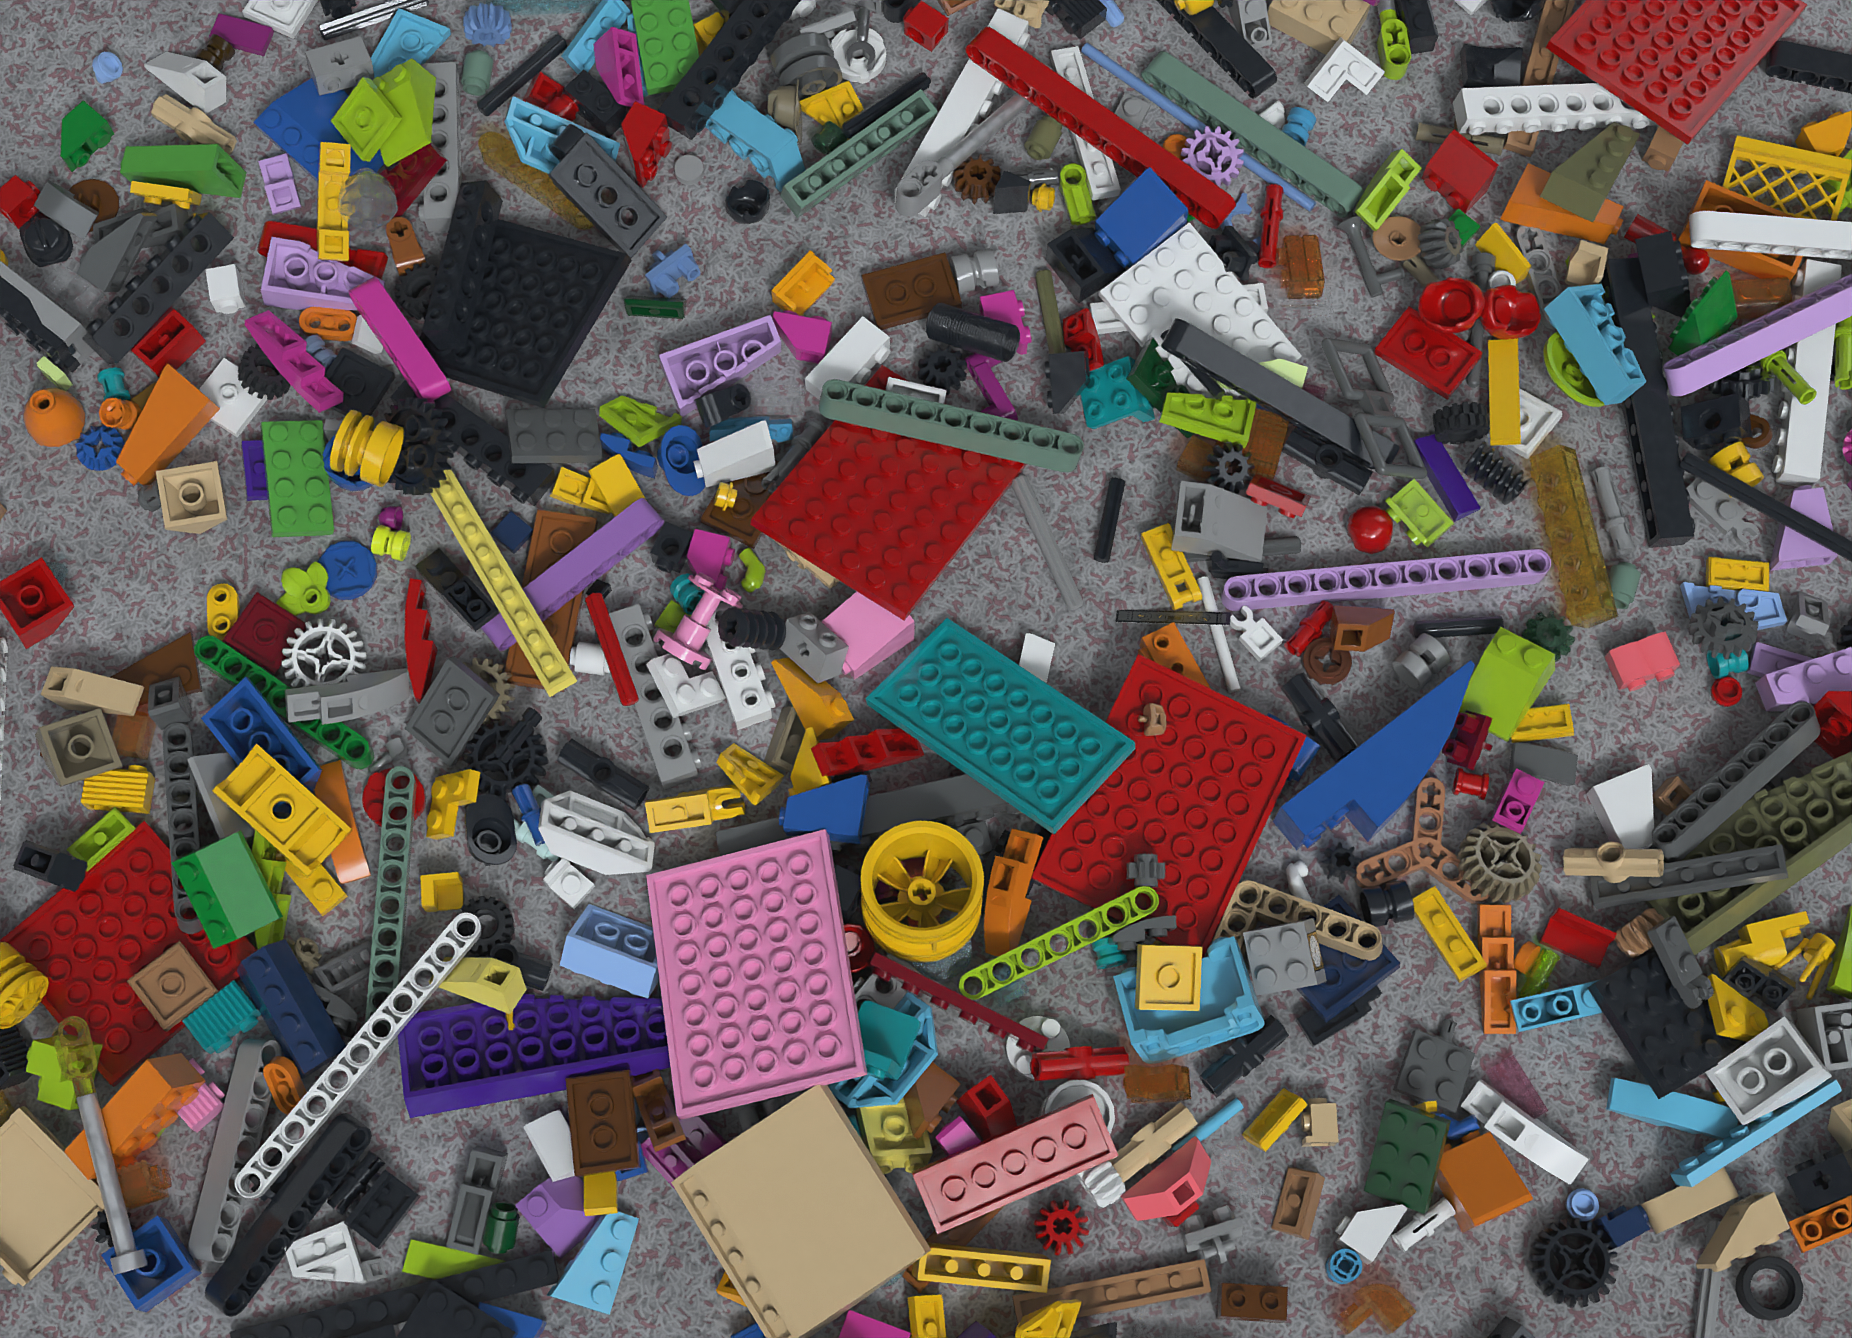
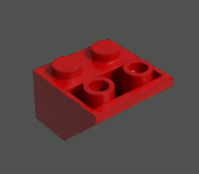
[621,101,672,188]
[130,306,206,378]

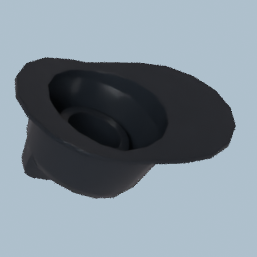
[19,211,73,267]
[465,794,517,866]

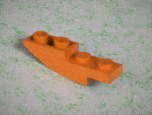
[984,829,1043,957]
[1788,1195,1852,1253]

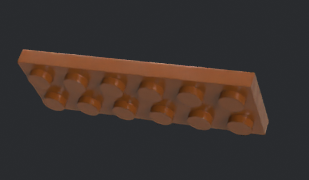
[504,509,598,692]

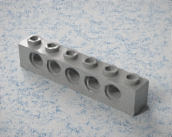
[419,62,462,232]
[609,604,702,790]

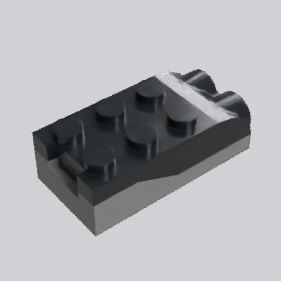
[0,261,94,373]

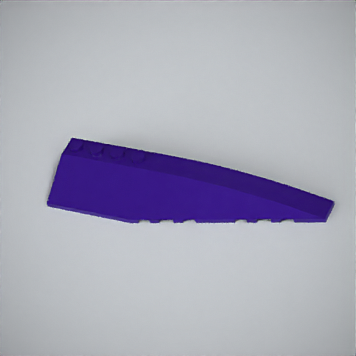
[398,994,671,1118]

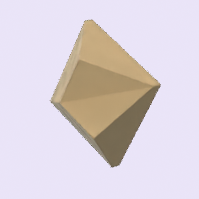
[156,461,227,534]

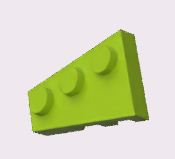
[1159,393,1257,449]

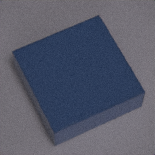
[491,511,533,554]

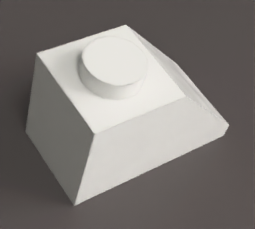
[1335,1204,1407,1265]

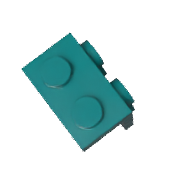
[1080,356,1155,429]
[858,1001,921,1081]

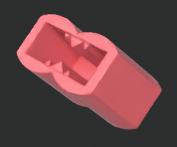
[1605,632,1680,692]

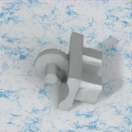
[1184,1205,1244,1264]

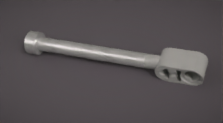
[895,65,1051,217]

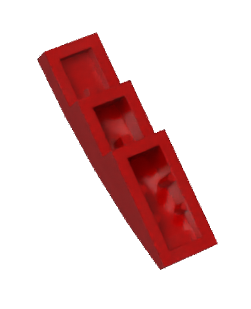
[404,578,438,704]
[811,728,924,777]

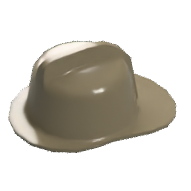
[767,79,802,144]

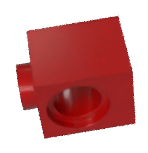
[903,0,949,52]
[0,175,41,229]

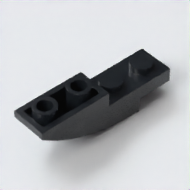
[415,548,500,632]

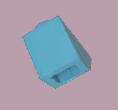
[1510,980,1603,1032]

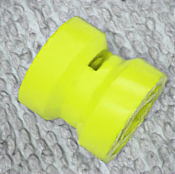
[371,525,411,561]

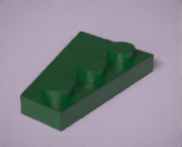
[1126,337,1195,439]

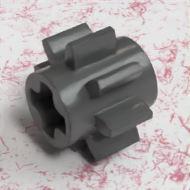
[1127,854,1165,888]

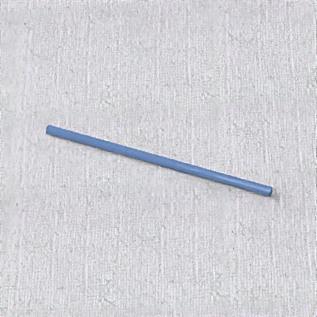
[1081,43,1317,212]

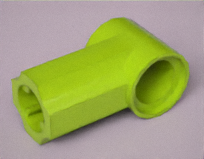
[1059,163,1096,226]

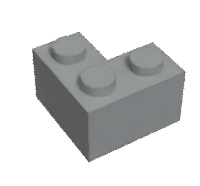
[1796,1002,1852,1071]

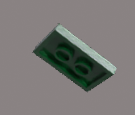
[1364,1099,1451,1214]

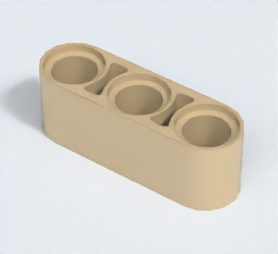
[1641,1167,1739,1234]

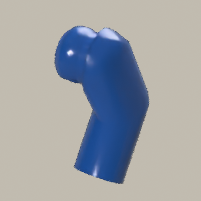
[1435,1113,1481,1141]

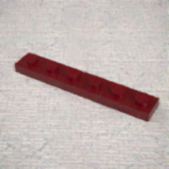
[868,952,1049,1054]

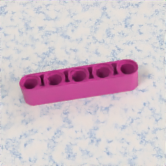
[348,277,451,402]

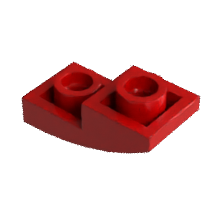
[1063,308,1104,371]

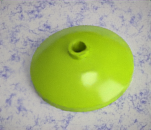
[1543,331,1605,407]

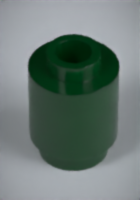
[482,1202,520,1254]

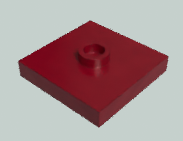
[222,592,307,676]

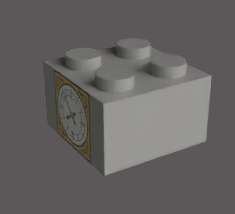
[1243,918,1327,996]

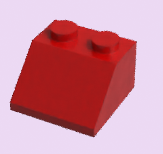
[1422,129,1499,214]
[0,557,75,649]

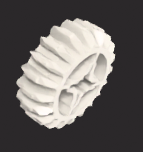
[282,619,367,688]

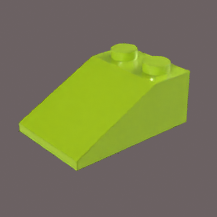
[372,58,436,167]
[1459,627,1555,742]

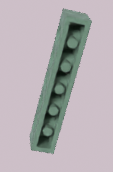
[780,89,938,218]

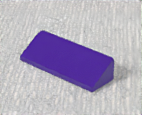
[1414,434,1481,522]

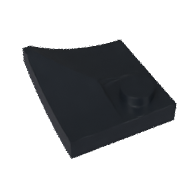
[1460,44,1523,88]

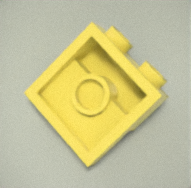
[856,1098,933,1174]

